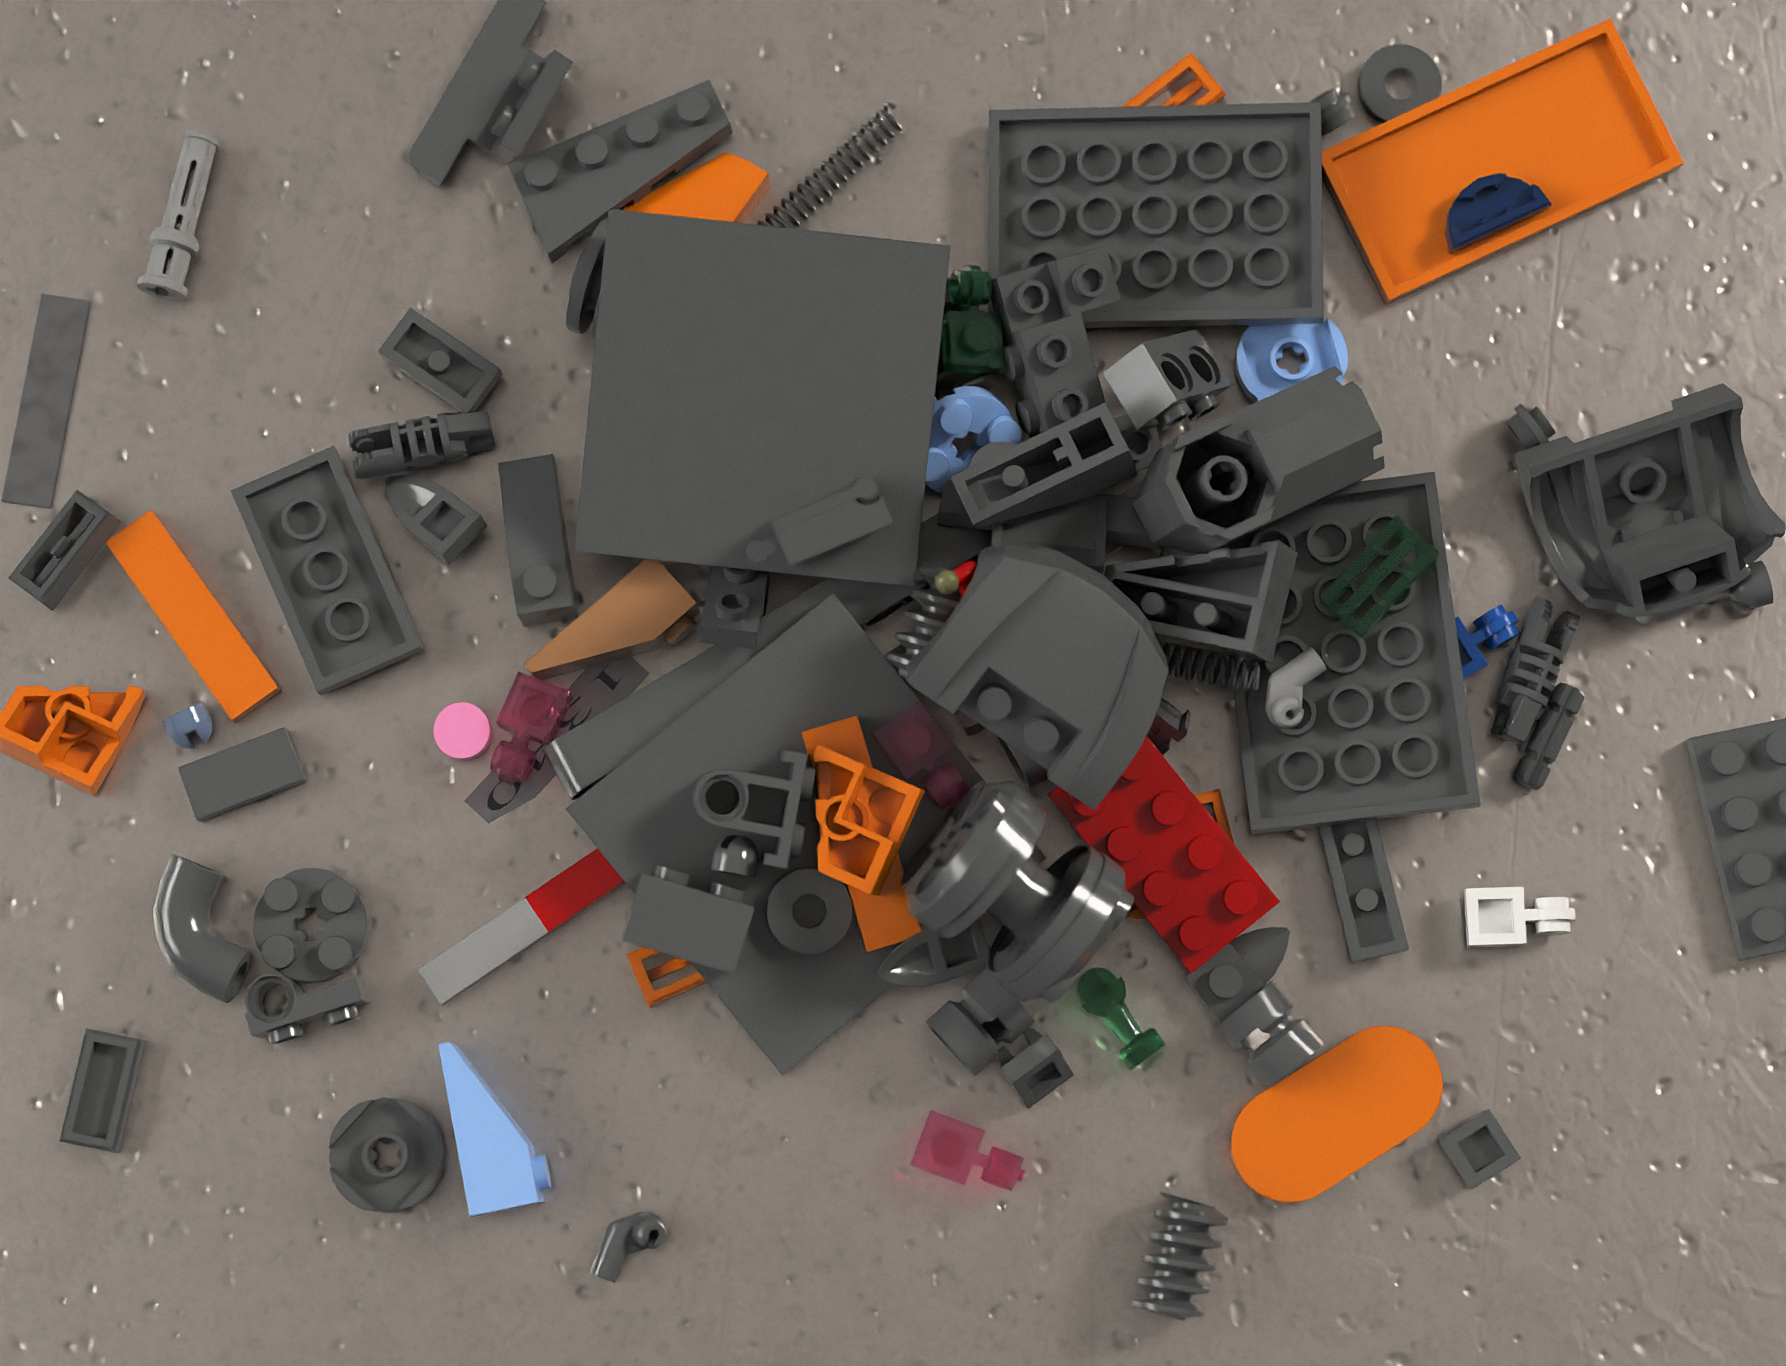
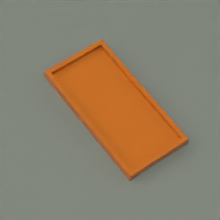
[1322,18,1684,305]

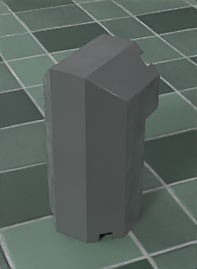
[1133,366,1385,554]

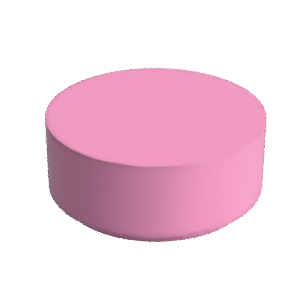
[433,702,492,761]

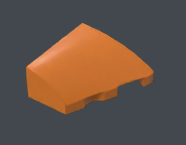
[622,153,770,223]
[0,686,145,796]
[813,744,925,896]

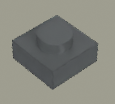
[1438,1109,1521,1189]

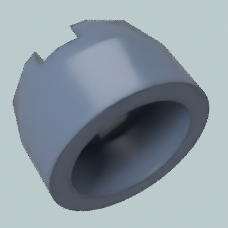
[162,701,213,749]

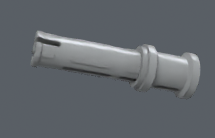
[137,131,219,301]

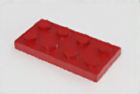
[1047,735,1280,973]

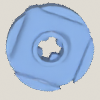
[1235,318,1348,403]
[925,386,1022,493]

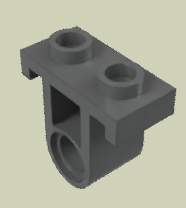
[692,750,815,869]

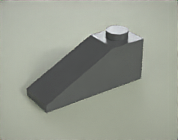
[950,402,1138,529]
[498,454,579,627]

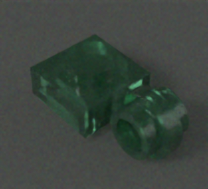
[941,264,1005,374]

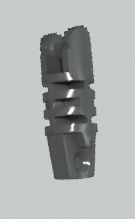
[348,411,495,480]
[1491,596,1580,743]

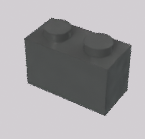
[621,865,755,974]

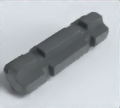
[1513,683,1585,790]

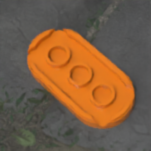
[1230,1026,1443,1203]

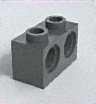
[1103,329,1232,430]

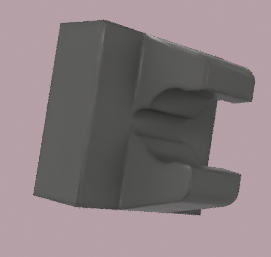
[998,1028,1074,1109]

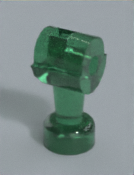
[1076,967,1167,1071]

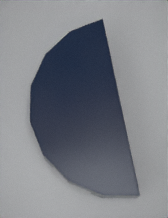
[1445,173,1552,254]

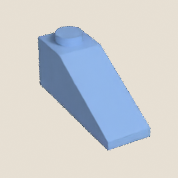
[438,1042,551,1216]

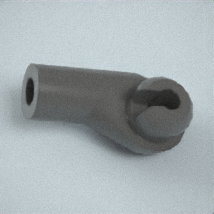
[589,1212,666,1283]

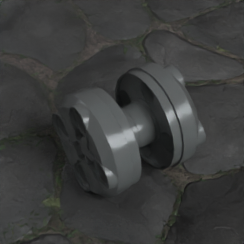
[900,780,1134,1003]

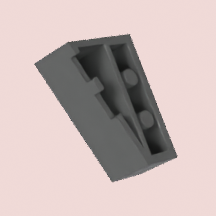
[1103,540,1298,663]

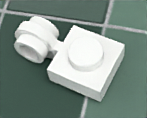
[1464,887,1576,948]

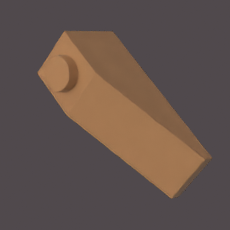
[524,559,700,681]

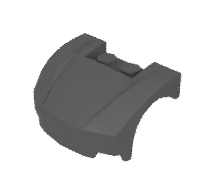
[1514,383,1786,617]
[906,545,1168,810]

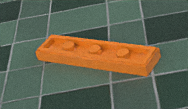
[106,510,281,723]
[801,716,921,952]

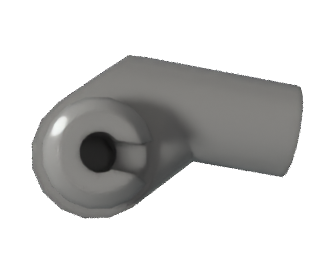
[1265,647,1327,728]

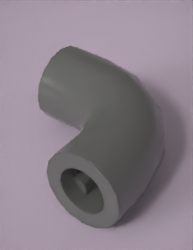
[152,853,253,1003]

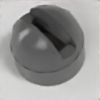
[710,835,759,878]

